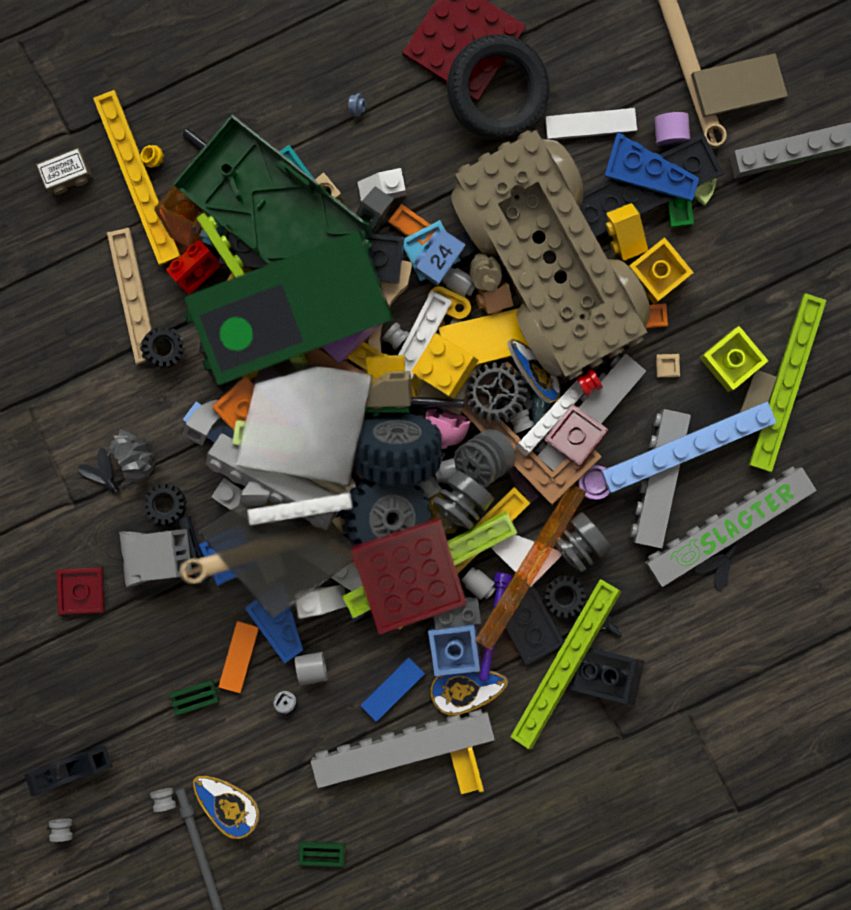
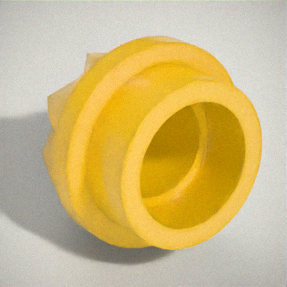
[141,145,164,168]

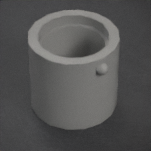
[295,652,328,686]

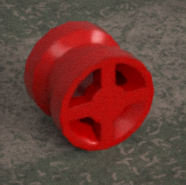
[576,369,603,397]

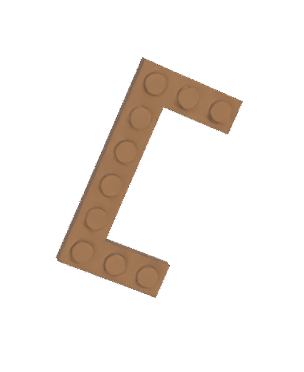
[462,361,602,505]

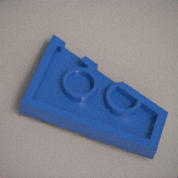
[245,582,303,663]

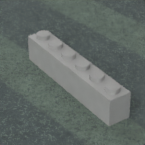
[536,353,646,472]
[630,409,691,548]
[205,433,338,530]

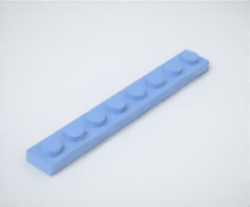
[601,402,776,493]

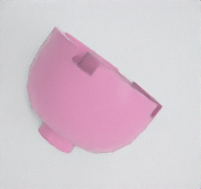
[425,408,470,449]

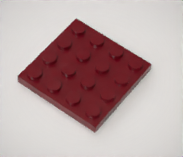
[402,0,526,102]
[350,518,467,634]

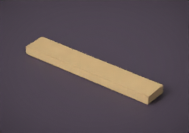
[107,228,158,364]

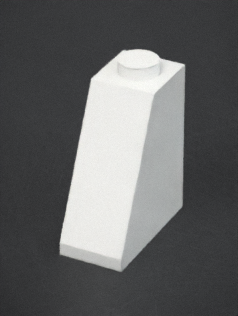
[491,535,562,587]
[295,584,347,618]

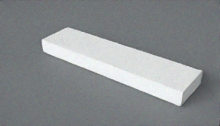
[545,108,637,140]
[398,291,452,379]

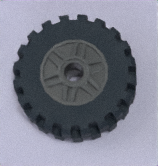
[353,412,441,487]
[341,479,433,547]

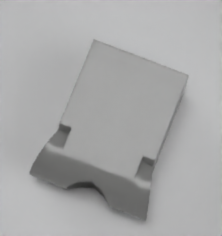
[119,529,192,588]

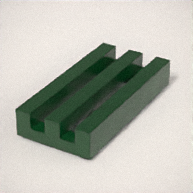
[169,679,220,716]
[298,841,345,867]

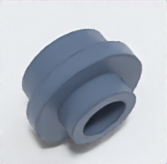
[348,93,366,117]

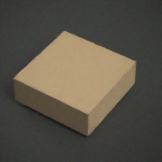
[655,354,680,378]

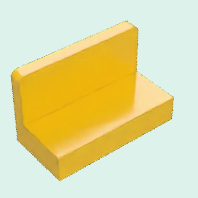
[450,746,484,794]

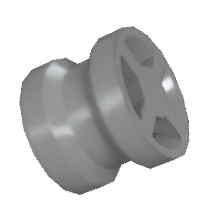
[382,322,409,351]
[509,409,535,434]
[150,788,176,812]
[49,818,73,842]

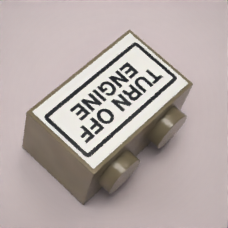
[36,148,93,195]

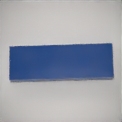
[360,657,425,722]

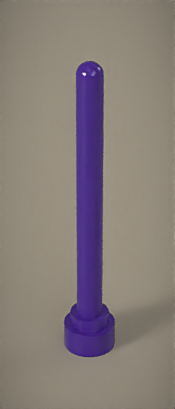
[479,573,513,682]

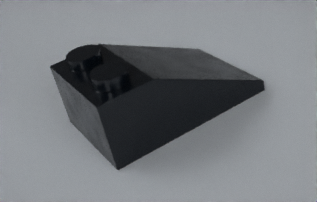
[566,648,645,705]

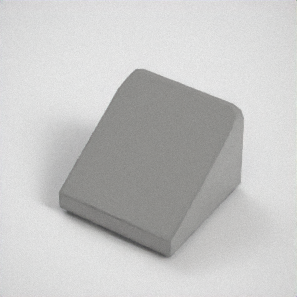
[239,482,270,506]

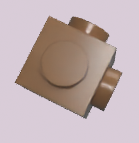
[476,279,513,314]

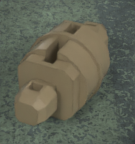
[470,253,502,291]

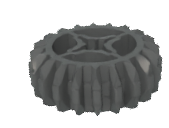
[465,363,528,424]

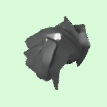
[107,429,155,486]

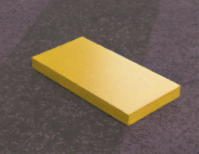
[438,308,529,366]

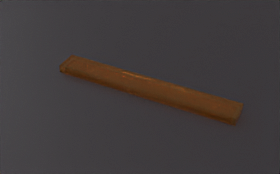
[475,486,586,650]

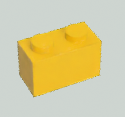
[605,203,648,261]

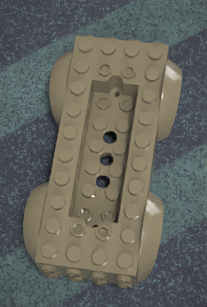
[451,130,650,380]

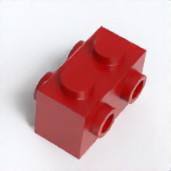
[166,240,222,295]

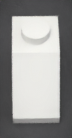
[358,168,406,201]

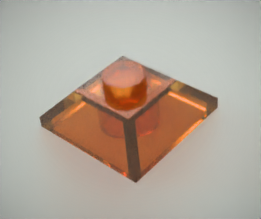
[154,186,208,246]

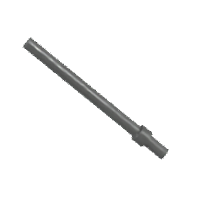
[176,788,223,910]

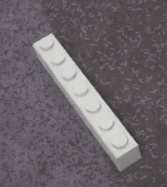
[515,375,584,456]
[248,493,353,525]

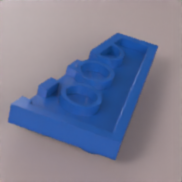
[604,132,699,202]

